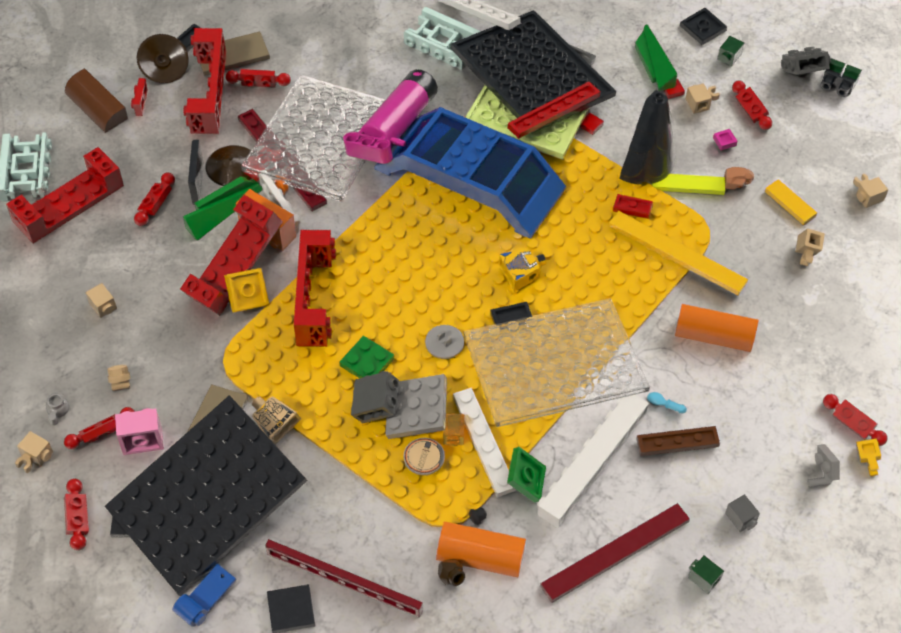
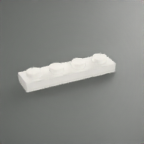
[259,170,301,233]

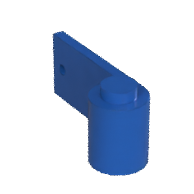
[172,564,237,627]

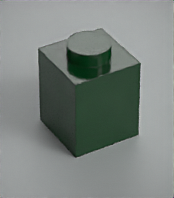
[717,36,745,66]
[688,555,724,594]

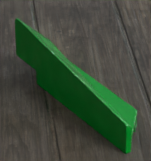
[635,24,677,91]
[183,177,263,240]

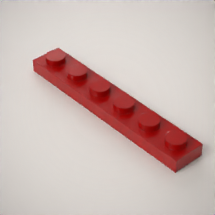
[507,82,601,139]

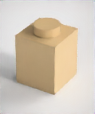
[85,283,117,318]

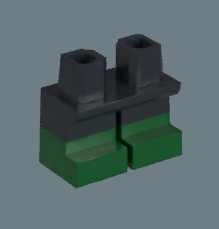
[821,58,862,97]

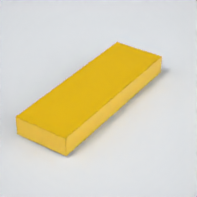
[765,179,817,226]

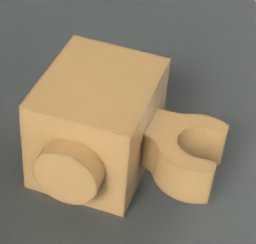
[685,83,720,114]
[853,174,888,208]
[795,228,825,266]
[15,431,53,473]

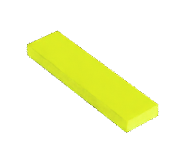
[652,174,725,195]

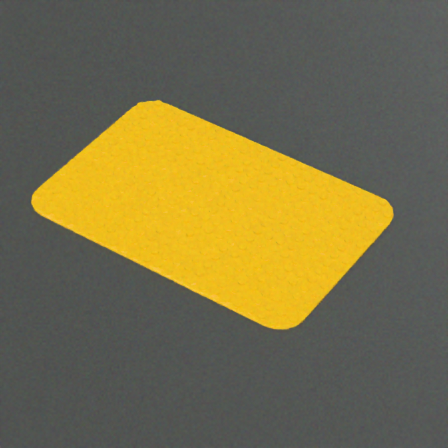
[223,116,710,527]

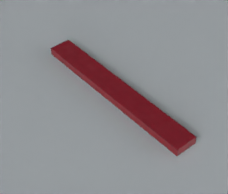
[238,108,327,212]
[540,503,690,603]
[265,539,423,617]

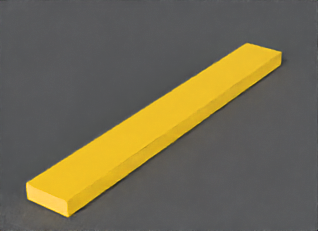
[608,211,748,295]

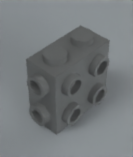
[781,47,831,75]
[351,371,399,423]

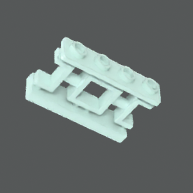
[404,7,481,69]
[0,132,52,201]

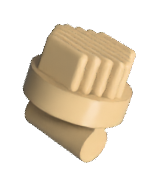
[107,364,131,391]

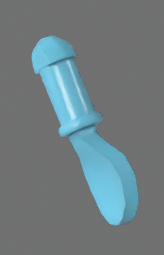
[647,392,687,414]

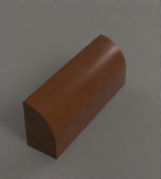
[65,68,128,133]

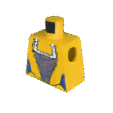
[499,248,546,292]

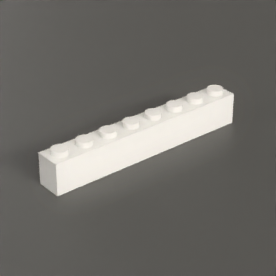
[537,391,649,528]

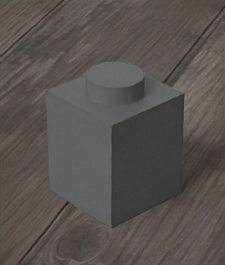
[725,494,760,532]

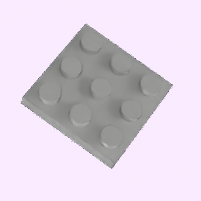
[386,374,447,439]

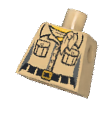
[252,396,301,444]

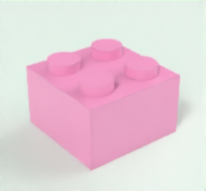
[115,408,164,455]

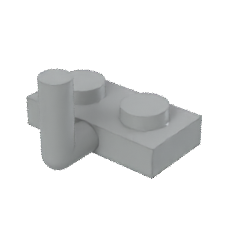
[807,444,840,487]

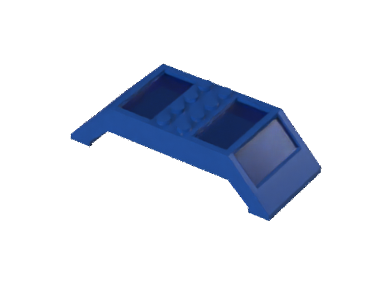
[374,107,566,239]

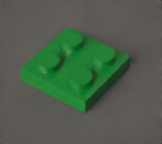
[339,335,394,379]
[507,447,546,503]

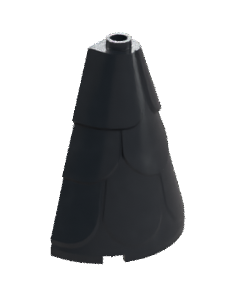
[619,90,675,184]

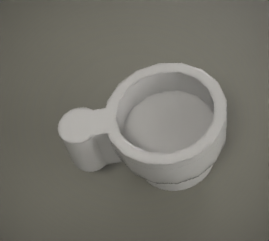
[46,393,69,425]

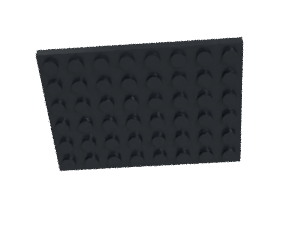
[451,10,616,134]
[105,395,308,596]

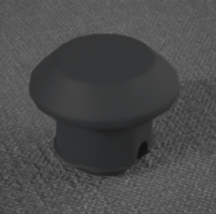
[469,507,487,526]

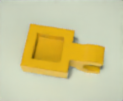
[856,439,881,476]

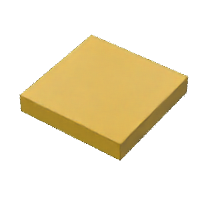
[224,268,270,313]

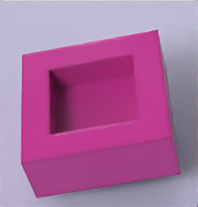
[713,129,738,150]

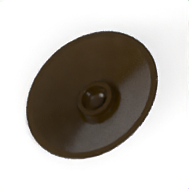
[136,34,189,83]
[205,145,257,186]

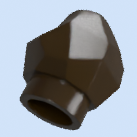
[438,559,465,586]

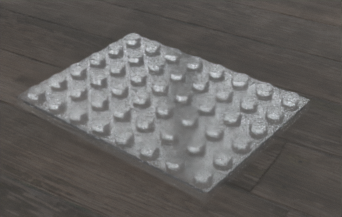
[241,75,385,202]
[464,298,650,427]

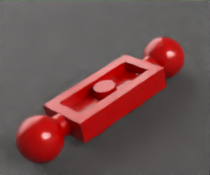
[226,69,291,88]
[732,80,773,130]
[134,172,175,226]
[823,394,888,446]
[64,407,135,450]
[64,478,89,551]

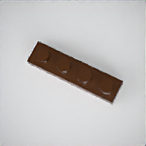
[636,426,720,456]

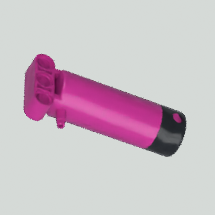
[343,69,438,164]

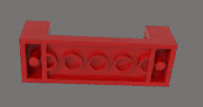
[183,28,227,134]
[6,147,124,244]
[180,194,283,316]
[294,230,336,347]

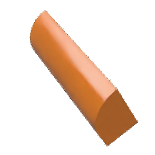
[675,304,759,352]
[436,521,526,578]

